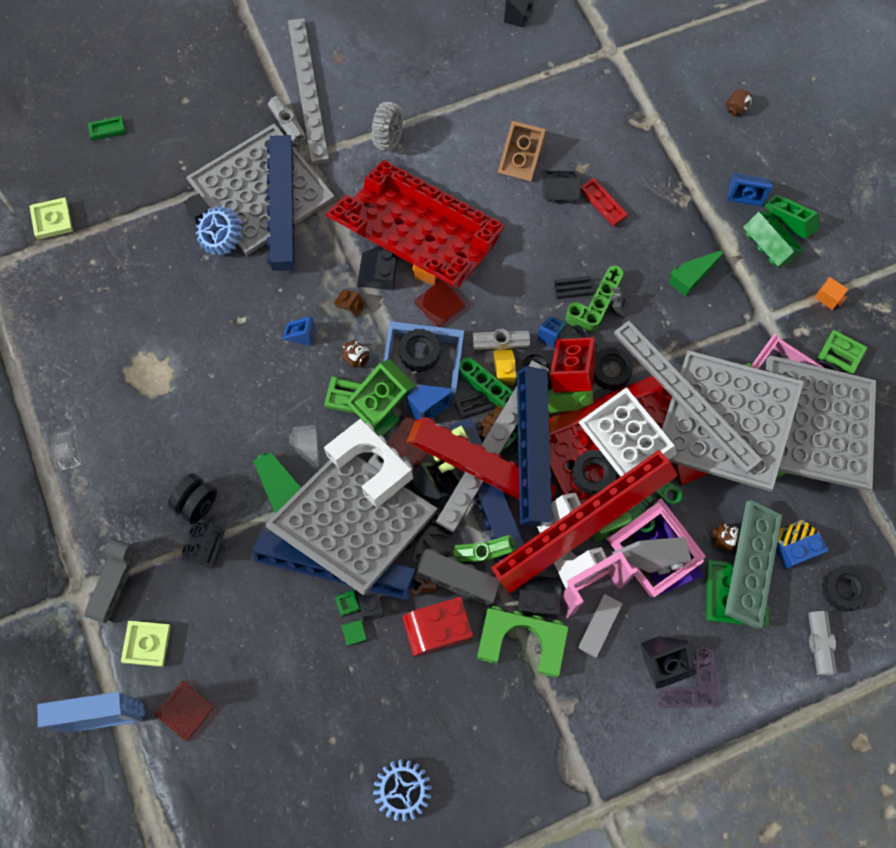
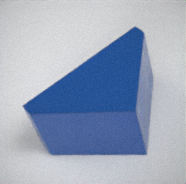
[283,316,315,346]
[537,316,566,348]

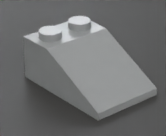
[613,537,692,575]

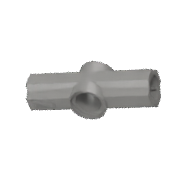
[268,96,306,145]
[473,329,530,350]
[808,611,837,675]

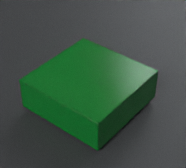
[335,590,361,617]
[342,620,367,646]

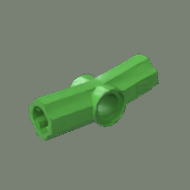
[453,535,516,563]

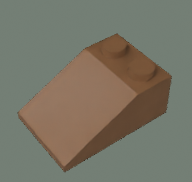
[498,121,547,182]

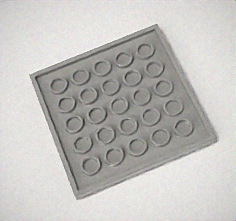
[186,124,335,256]
[662,350,804,492]
[766,355,876,491]
[266,456,437,595]

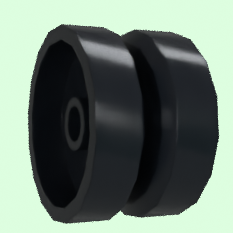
[167,473,218,525]

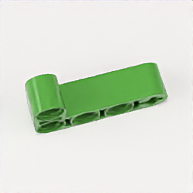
[565,266,623,333]

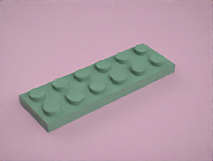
[725,500,782,629]

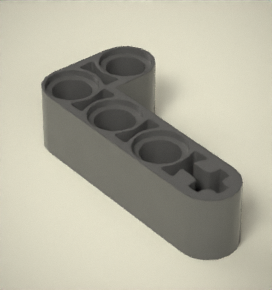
[85,538,137,624]

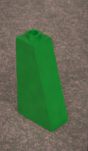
[253,453,301,514]

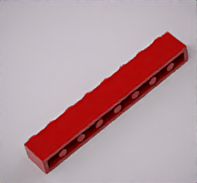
[407,417,556,501]

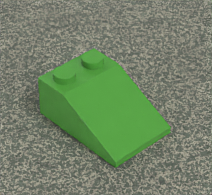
[346,359,416,429]

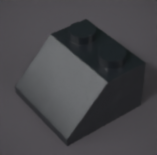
[504,0,534,27]
[542,170,581,202]
[357,246,398,290]
[517,576,561,619]

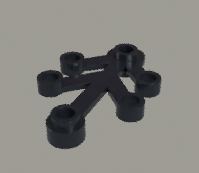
[403,512,454,564]

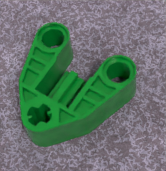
[618,475,682,533]

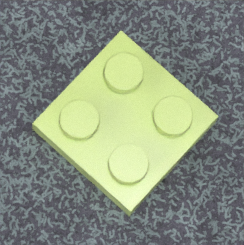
[29,198,73,240]
[121,621,171,667]

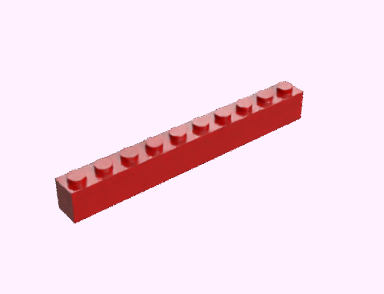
[491,450,678,593]

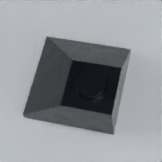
[410,460,459,499]
[641,636,694,689]

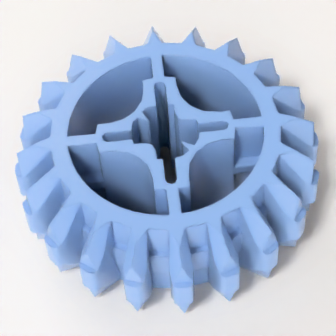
[195,206,244,255]
[373,760,432,821]

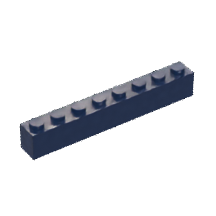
[267,135,295,271]
[517,366,553,527]
[450,417,524,562]
[252,531,415,600]

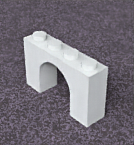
[324,419,413,508]
[537,493,608,588]

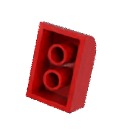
[550,337,596,392]
[402,597,473,657]

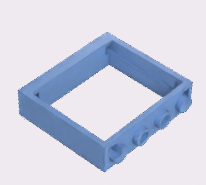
[384,321,464,400]
[37,692,145,733]

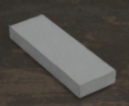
[577,594,623,658]

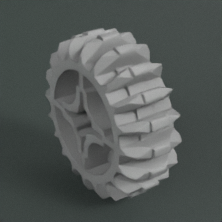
[371,102,404,151]

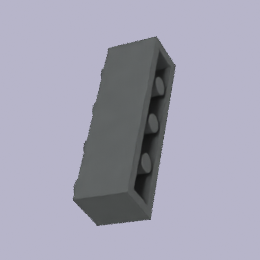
[415,549,500,606]

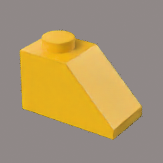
[494,350,516,386]

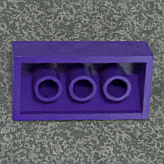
[633,505,704,595]

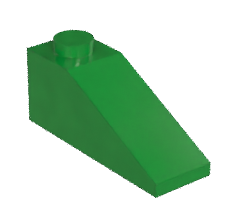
[764,194,819,239]
[669,251,723,297]

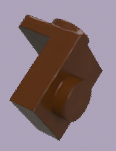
[334,289,367,318]

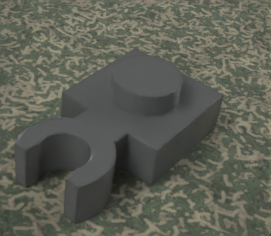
[610,287,628,316]

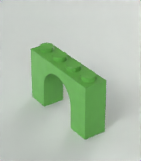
[477,606,568,678]

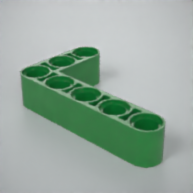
[459,358,518,455]

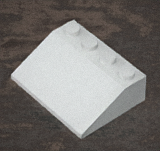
[579,388,677,477]

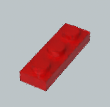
[580,177,628,227]

